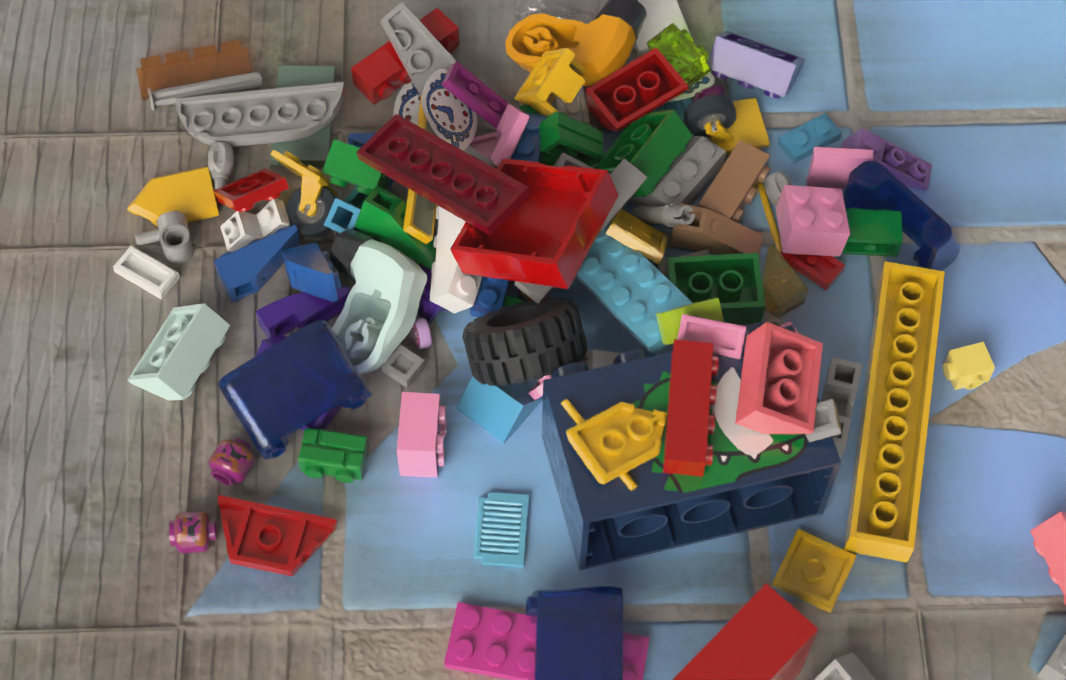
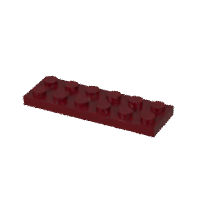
[356,114,531,235]

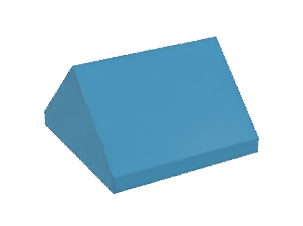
[456,376,543,444]

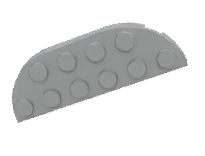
[176,82,346,147]

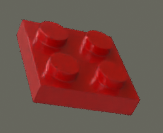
[213,168,289,212]

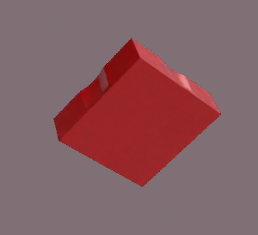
[450,158,619,289]

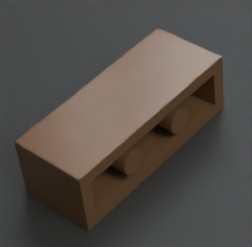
[698,140,771,223]

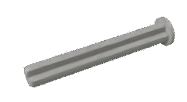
[148,72,262,111]

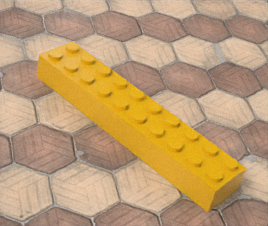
[844,261,945,563]

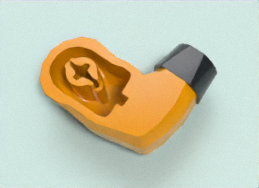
[505,0,647,86]

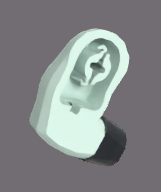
[327,229,427,375]

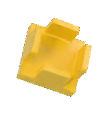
[514,48,587,116]

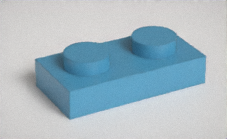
[777,113,842,164]

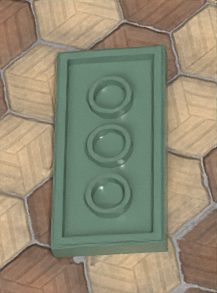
[271,66,336,166]

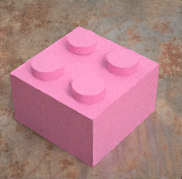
[775,185,850,257]
[397,392,447,477]

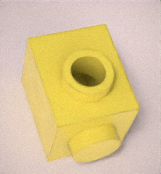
[943,341,995,390]

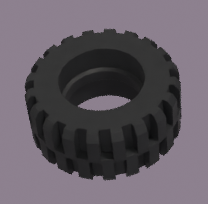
[462,298,588,386]

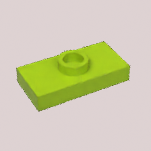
[656,297,724,345]

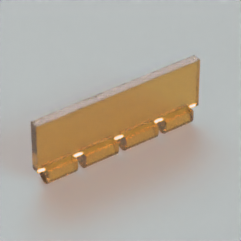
[136,40,252,100]

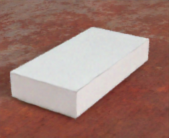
[113,245,180,299]

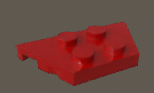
[217,495,338,577]

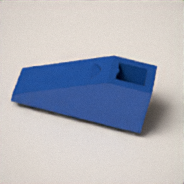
[213,225,301,303]
[282,242,341,302]

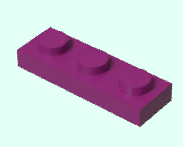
[441,61,508,129]

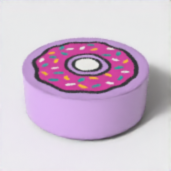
[412,318,432,350]

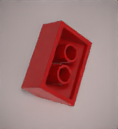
[585,47,689,132]

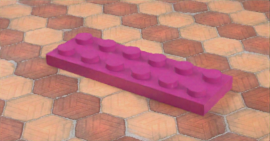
[444,602,650,680]

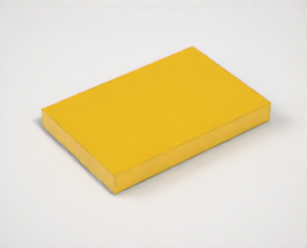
[606,209,668,264]

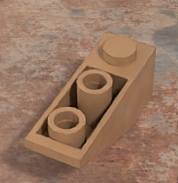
[671,203,763,255]

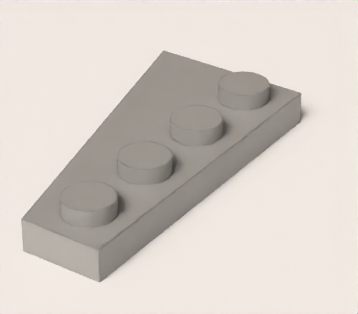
[380,2,456,97]

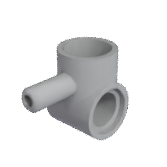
[135,211,194,264]

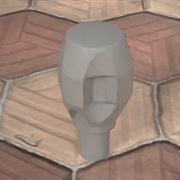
[208,142,234,190]
[765,171,793,206]

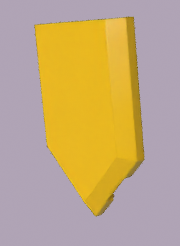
[127,166,219,226]
[566,402,667,485]

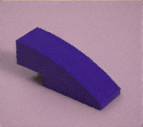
[256,287,351,338]

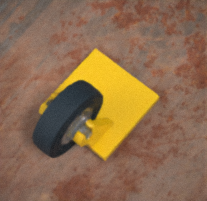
[684,95,770,155]
[271,149,337,238]

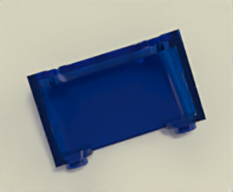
[843,161,961,271]
[218,320,372,460]
[525,586,623,680]

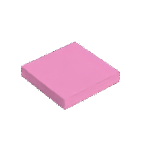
[806,147,873,190]

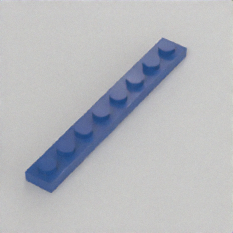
[470,112,549,317]

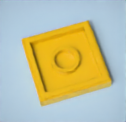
[771,528,857,613]

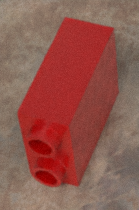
[672,583,819,680]

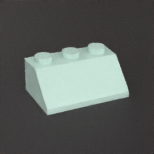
[127,303,230,401]

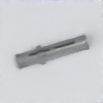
[633,203,695,227]

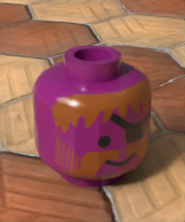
[208,437,255,486]
[169,511,217,554]

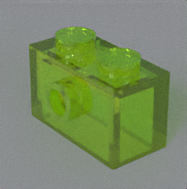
[646,23,711,87]

